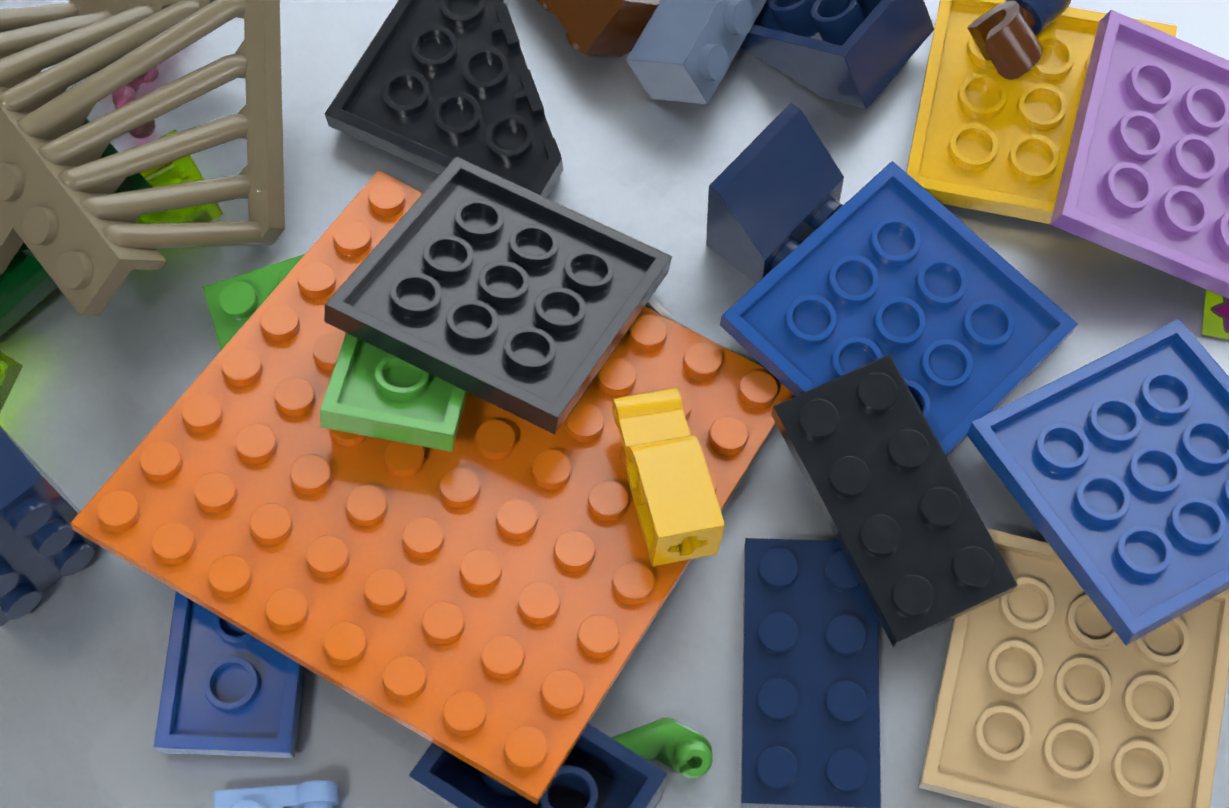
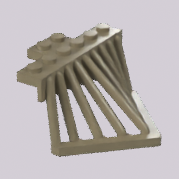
[0,0,285,316]

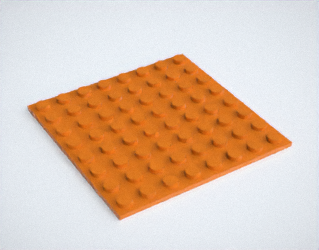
[70,170,795,804]

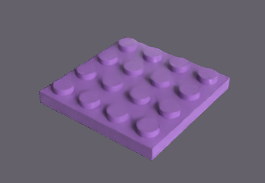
[1050,9,1229,299]

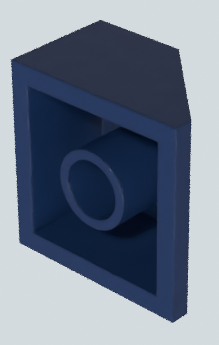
[706,102,844,284]

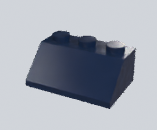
[408,724,668,808]

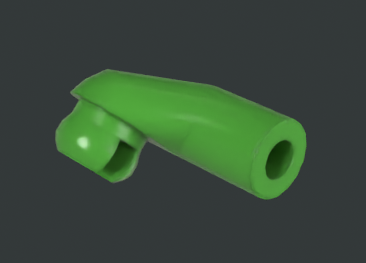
[611,718,713,779]

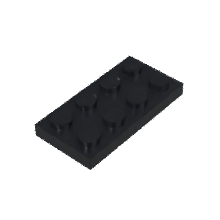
[771,354,1018,648]

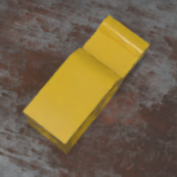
[612,388,725,566]

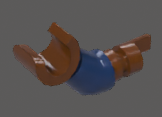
[967,0,1072,80]

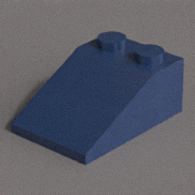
[740,0,934,109]

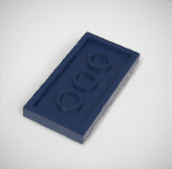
[740,538,881,808]

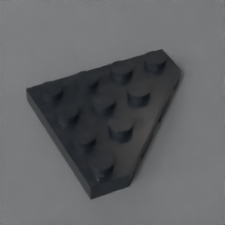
[325,0,563,198]

